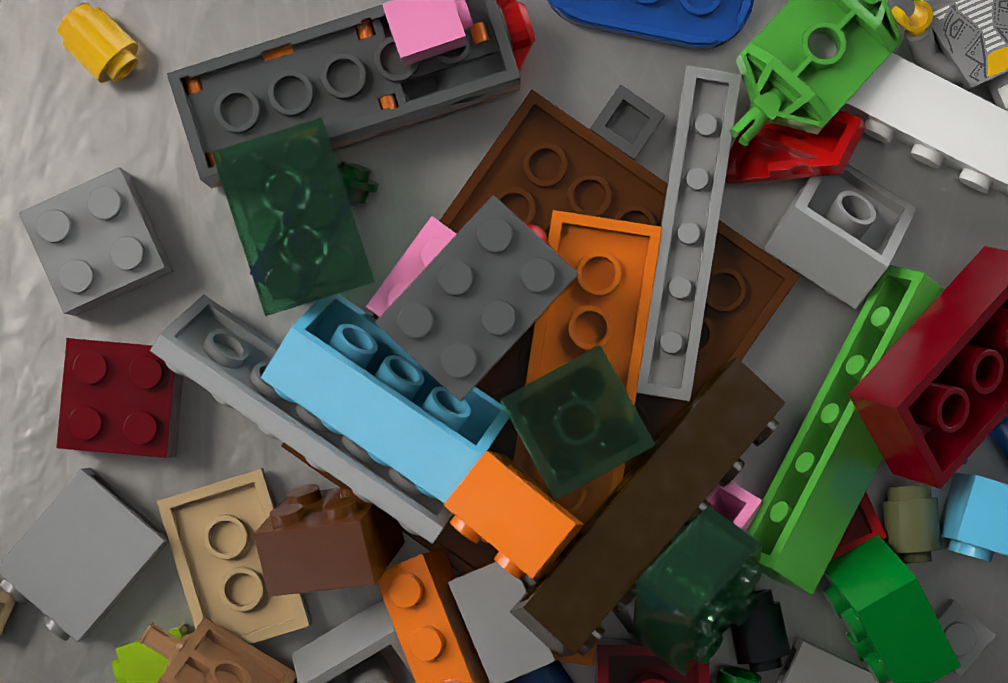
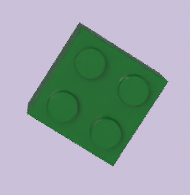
[823,535,961,683]

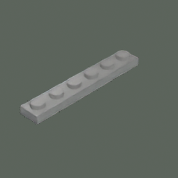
[636,65,742,402]

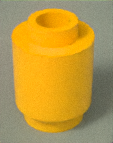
[57,2,138,83]

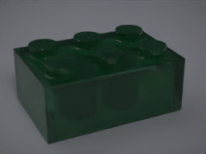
[212,116,375,317]

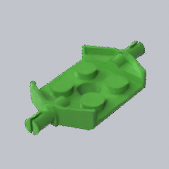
[729,0,902,146]

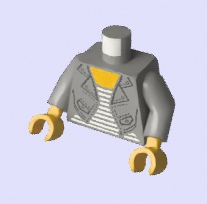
[891,0,1008,110]

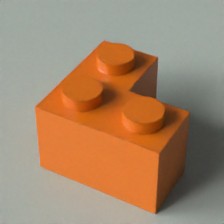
[443,451,584,580]

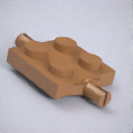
[139,617,297,683]

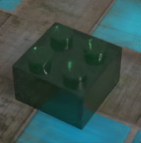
[500,345,655,500]
[632,506,763,676]

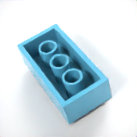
[261,288,513,503]

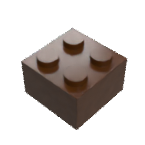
[253,483,405,597]

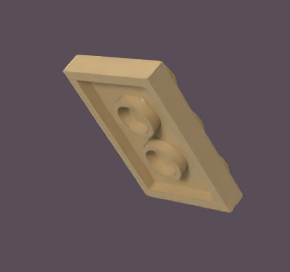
[157,468,311,644]

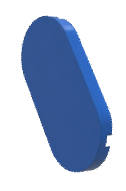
[547,0,754,50]

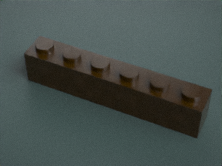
[509,358,786,658]

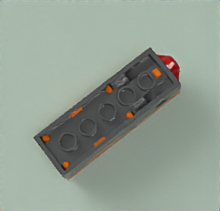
[166,0,536,189]

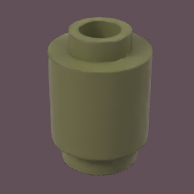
[882,484,942,564]

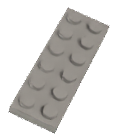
[150,294,453,544]

